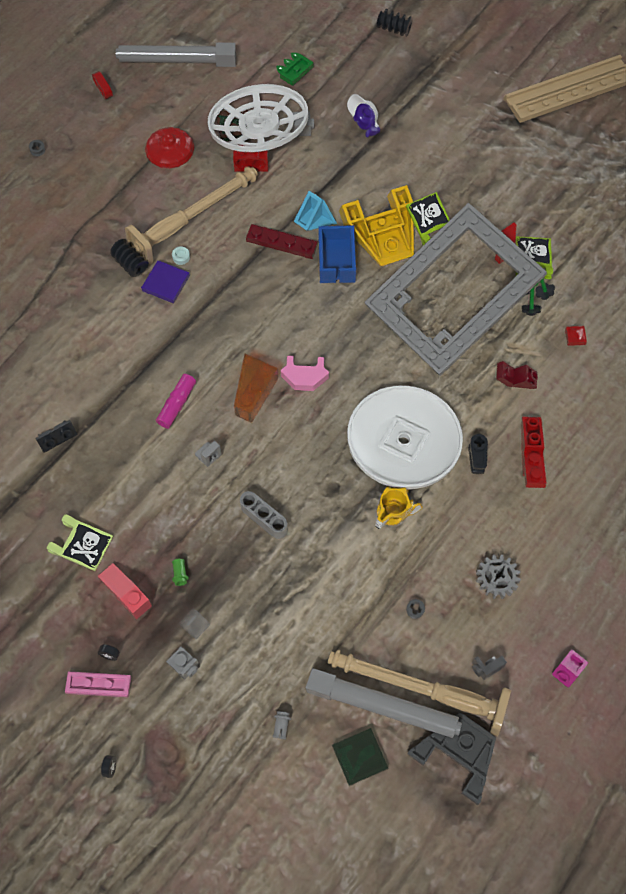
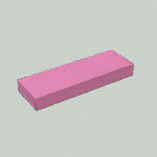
[65,672,131,697]

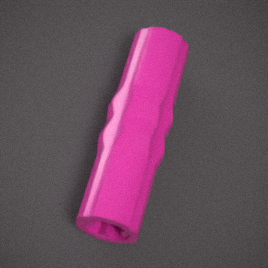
[156,374,196,429]

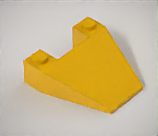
[339,185,414,267]

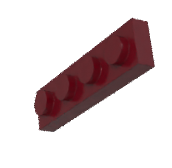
[246,224,318,259]

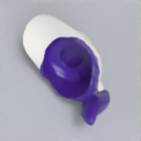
[347,94,380,138]

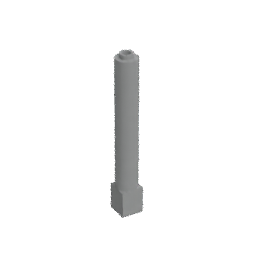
[116,43,236,67]
[306,668,462,738]

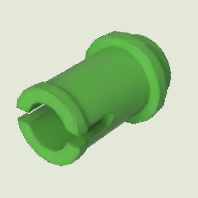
[172,559,188,586]

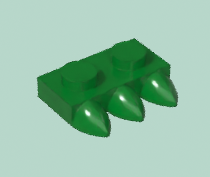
[276,53,314,86]

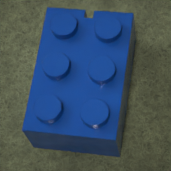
[318,226,356,283]

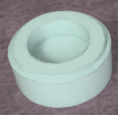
[172,247,190,265]

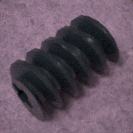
[376,8,412,37]
[110,239,149,277]

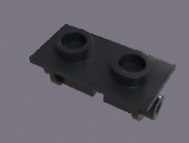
[35,420,78,453]

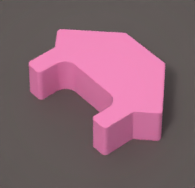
[281,356,329,391]

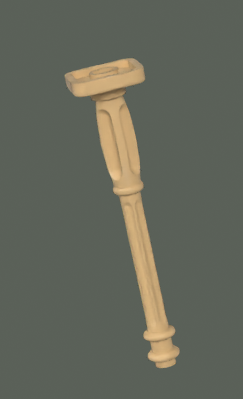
[328,650,511,737]

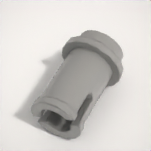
[273,711,291,740]

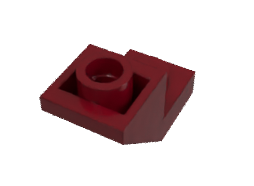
[496,361,538,389]

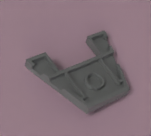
[407,712,496,805]

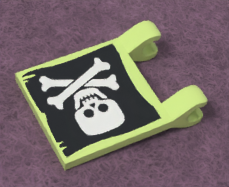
[47,514,113,572]

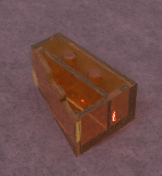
[234,354,278,423]

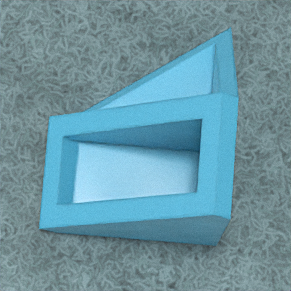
[294,191,337,231]

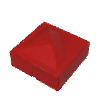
[565,326,587,346]

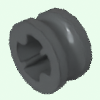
[29,140,45,156]
[406,599,425,619]

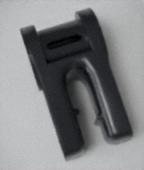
[468,434,488,474]

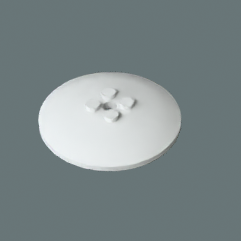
[347,386,463,489]

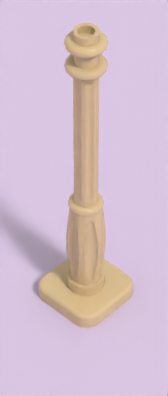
[125,166,258,265]

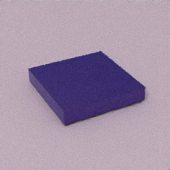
[141,260,190,303]

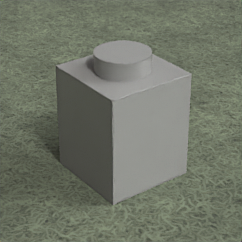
[291,111,314,136]

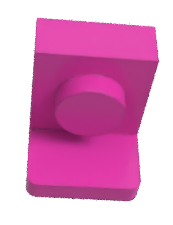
[552,650,588,687]

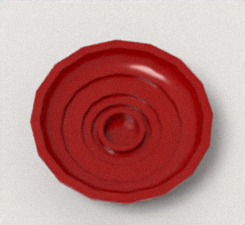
[145,127,195,169]

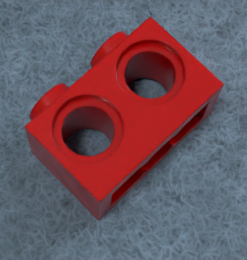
[233,145,268,172]

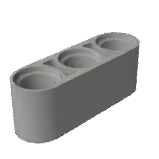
[240,491,288,539]

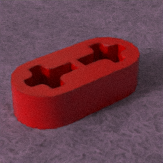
[92,71,113,100]

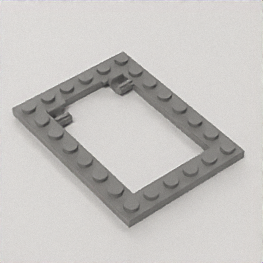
[364,203,547,376]

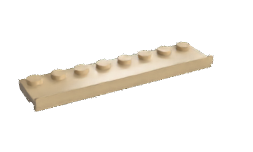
[503,55,626,123]

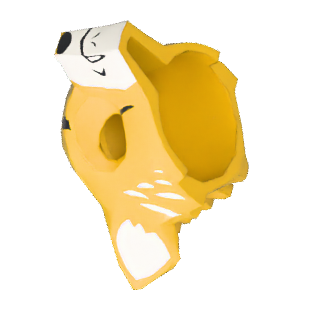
[375,486,423,530]

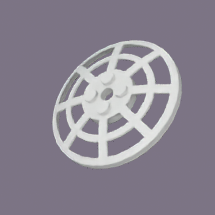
[208,84,308,152]

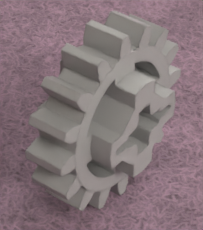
[476,555,521,599]

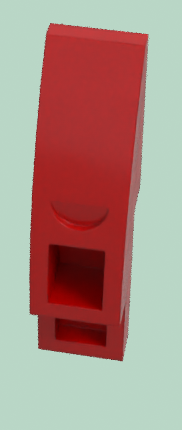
[521,417,547,488]

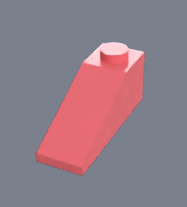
[98,563,152,620]

